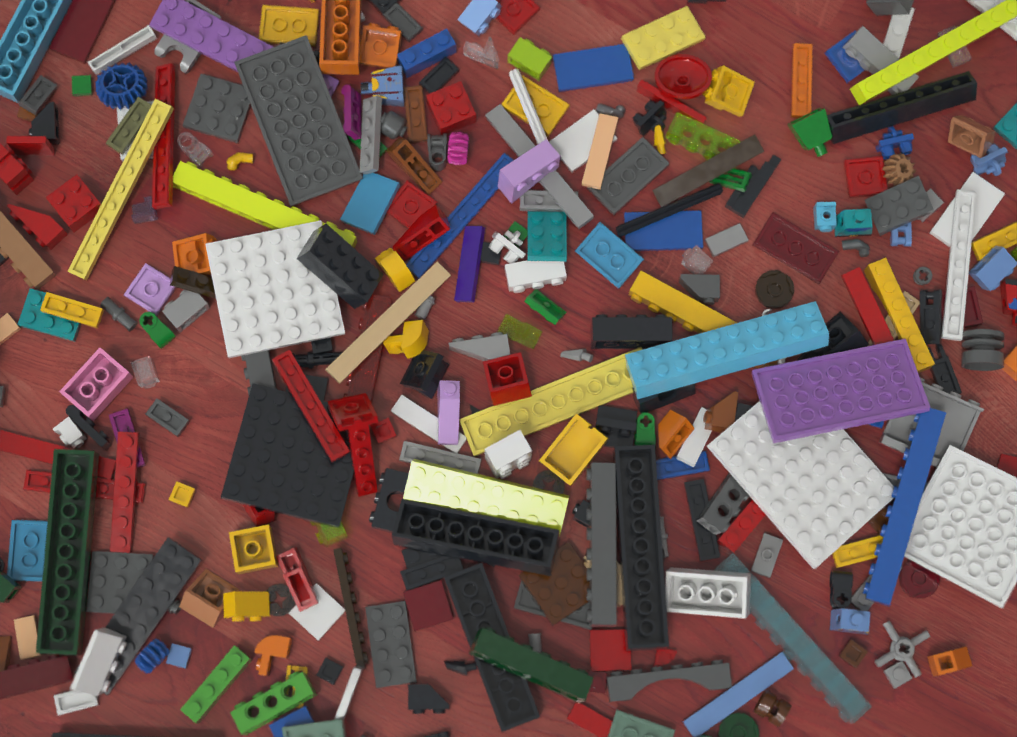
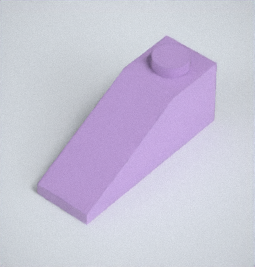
[437,380,460,445]

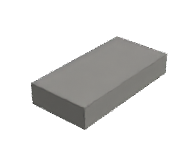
[705,223,748,257]

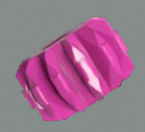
[447,132,469,165]

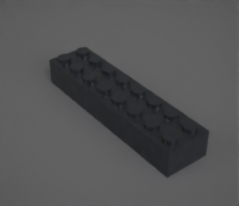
[392,499,560,576]
[444,563,540,732]

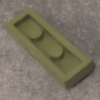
[106,97,152,155]

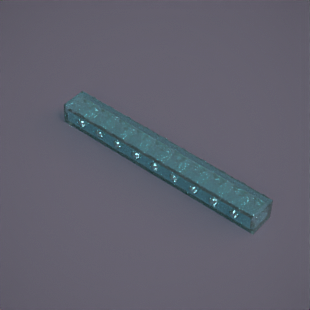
[713,553,872,723]

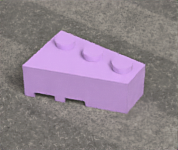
[498,139,561,204]

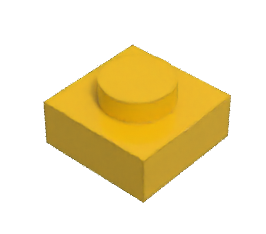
[169,481,196,508]

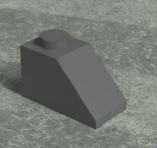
[679,274,720,305]

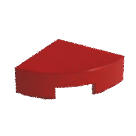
[653,648,677,667]

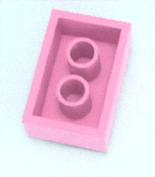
[59,348,133,421]

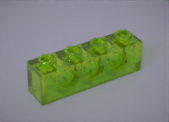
[665,112,742,168]

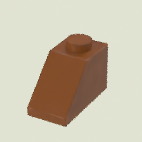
[703,391,738,433]

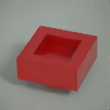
[370,418,397,444]

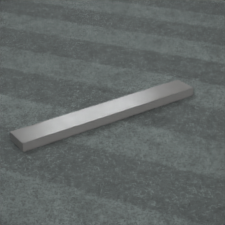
[485,104,594,229]

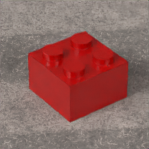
[426,81,476,135]
[46,174,101,233]
[483,352,532,406]

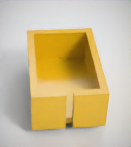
[539,414,609,486]

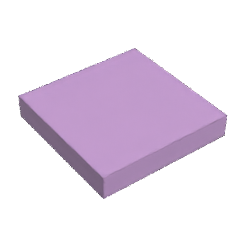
[124,263,177,316]

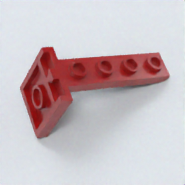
[327,393,378,497]

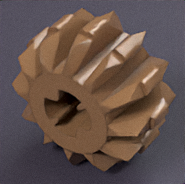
[882,154,916,187]

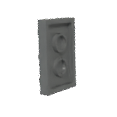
[865,176,935,236]

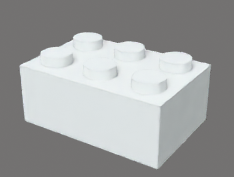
[484,430,532,479]

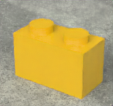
[223,591,270,622]

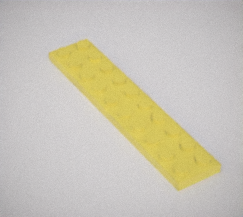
[459,347,642,457]

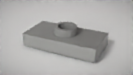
[750,533,783,578]

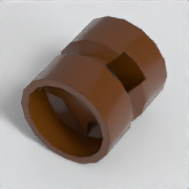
[753,690,792,727]

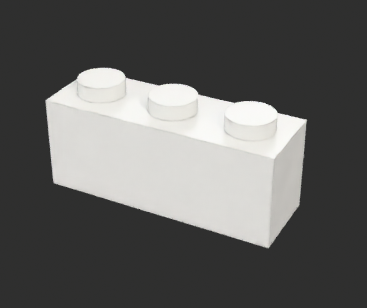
[505,260,567,293]

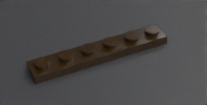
[333,548,369,669]

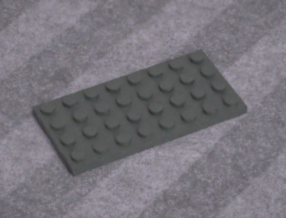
[234,35,363,207]

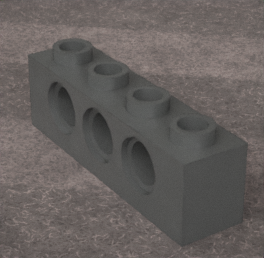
[696,473,750,535]

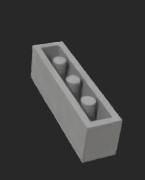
[843,26,919,95]

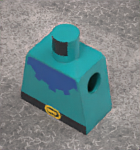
[834,209,873,237]

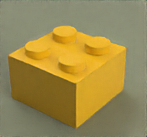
[229,525,278,574]

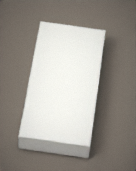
[54,690,99,716]

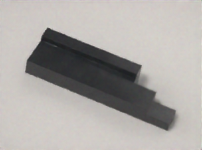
[725,154,782,218]

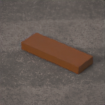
[403,85,427,143]

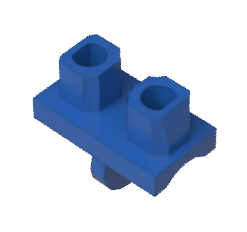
[876,126,914,160]

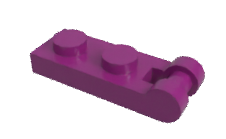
[341,84,361,140]

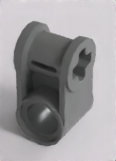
[427,133,447,172]

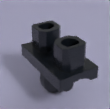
[632,100,667,137]

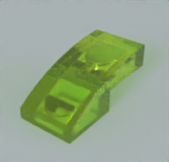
[496,314,542,349]

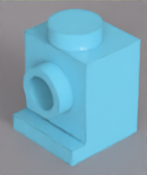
[813,202,837,232]

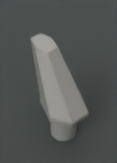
[561,349,593,362]

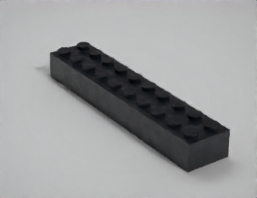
[613,445,669,651]

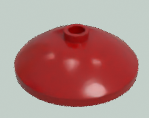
[654,54,712,99]

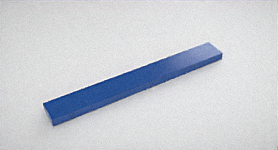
[406,153,514,279]

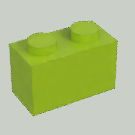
[507,37,552,81]

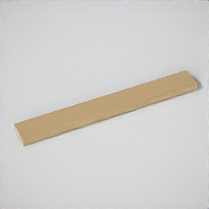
[326,262,451,384]

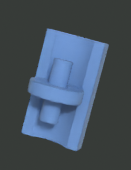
[971,144,1008,176]

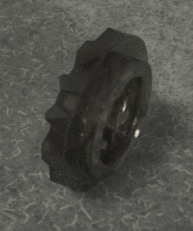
[533,470,565,494]
[266,584,295,616]

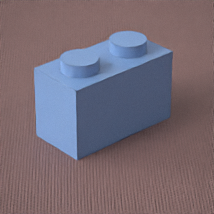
[969,246,1017,291]

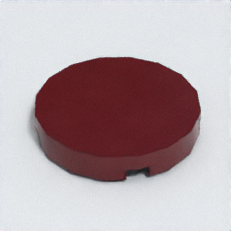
[899,561,940,599]

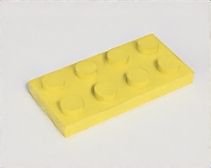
[621,6,705,70]

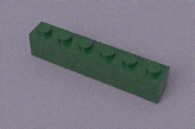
[469,627,593,703]

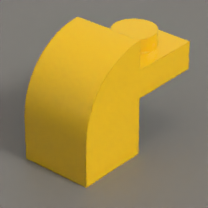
[374,248,415,292]
[383,320,429,359]

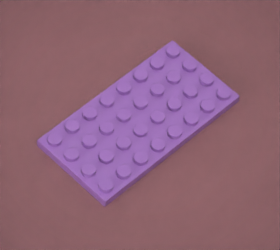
[751,339,930,444]

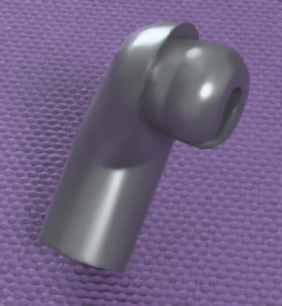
[596,103,626,119]

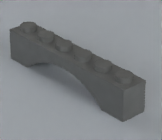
[606,660,732,702]

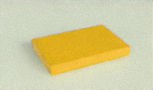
[259,5,319,47]
[501,75,570,137]

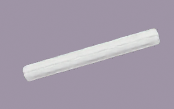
[509,69,548,144]

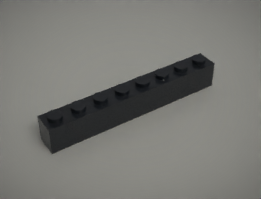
[827,71,977,144]

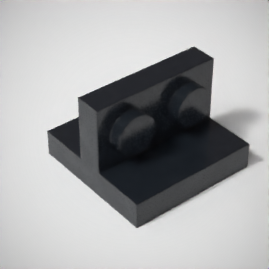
[400,350,449,399]
[595,405,638,448]

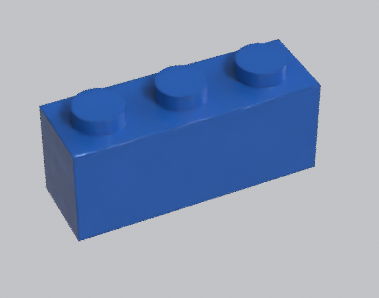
[397,29,457,78]

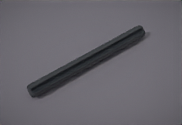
[616,183,723,237]

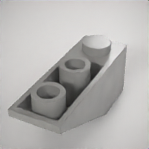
[449,332,510,361]

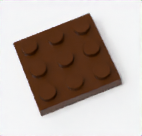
[518,542,590,626]

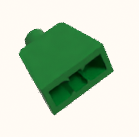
[787,108,832,157]

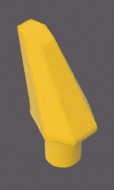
[654,125,666,155]

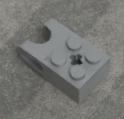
[155,0,222,74]

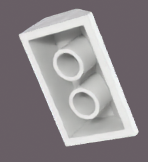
[70,627,127,696]

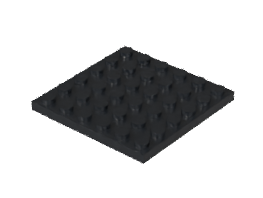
[221,383,354,528]

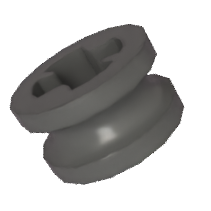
[913,267,932,285]

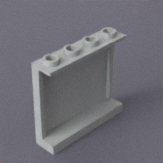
[879,377,984,468]

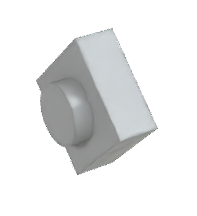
[883,661,912,689]

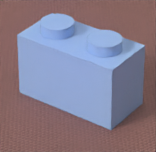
[458,0,502,37]

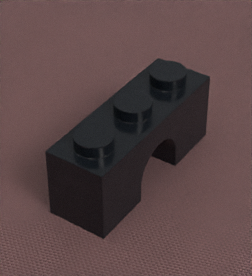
[632,383,696,414]
[369,468,409,533]

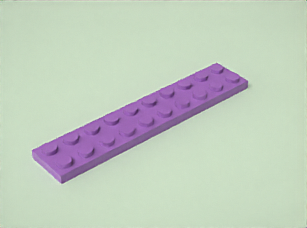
[149,0,339,97]

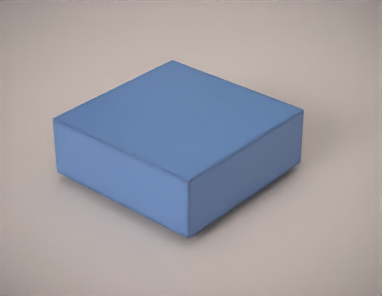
[166,643,192,669]

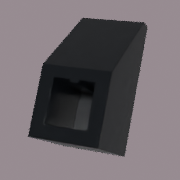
[408,684,450,714]

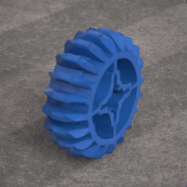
[95,61,148,110]

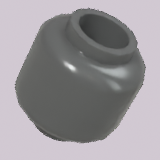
[380,111,407,139]

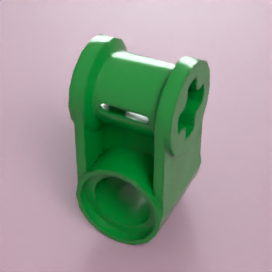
[139,312,176,349]
[634,412,656,447]

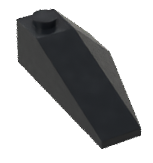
[796,312,869,361]

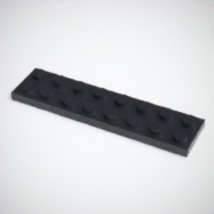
[74,537,202,696]

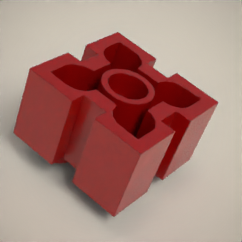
[0,143,34,195]

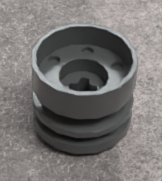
[961,329,1005,371]

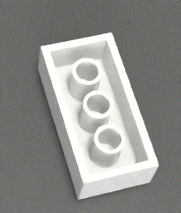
[665,567,751,618]

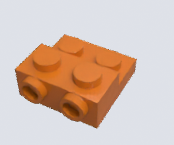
[360,23,402,68]
[172,233,217,276]

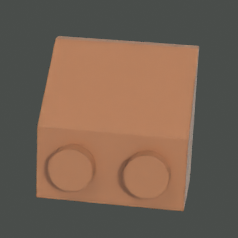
[948,115,996,158]
[179,569,240,628]

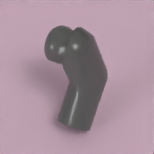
[842,239,870,257]

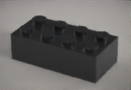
[296,224,384,309]
[590,314,672,349]

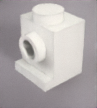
[53,417,87,450]

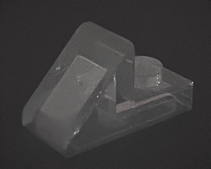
[463,37,499,69]

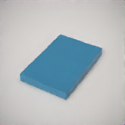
[340,173,401,235]
[575,222,644,289]
[7,520,47,582]

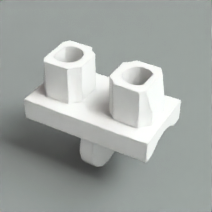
[489,230,525,264]

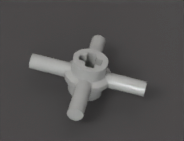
[874,620,930,678]

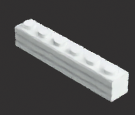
[88,25,157,75]

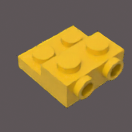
[703,65,755,117]

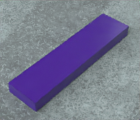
[454,226,485,302]

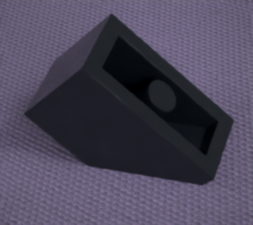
[29,102,60,145]

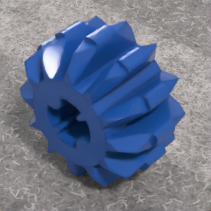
[135,639,170,674]

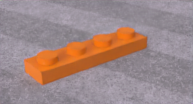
[791,43,813,118]

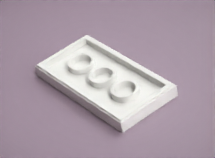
[930,172,1005,247]

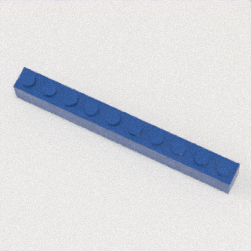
[863,408,946,607]

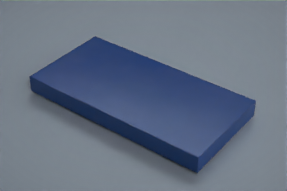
[553,44,634,92]
[624,210,703,251]

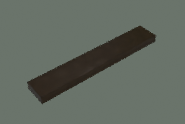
[652,135,764,207]

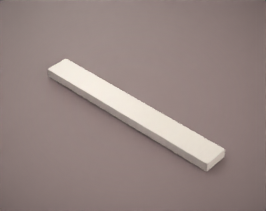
[941,189,976,341]

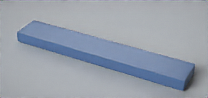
[683,652,794,737]

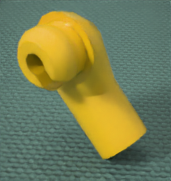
[226,152,254,171]

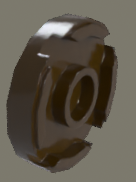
[755,270,794,309]

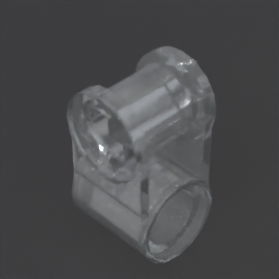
[177,132,214,169]

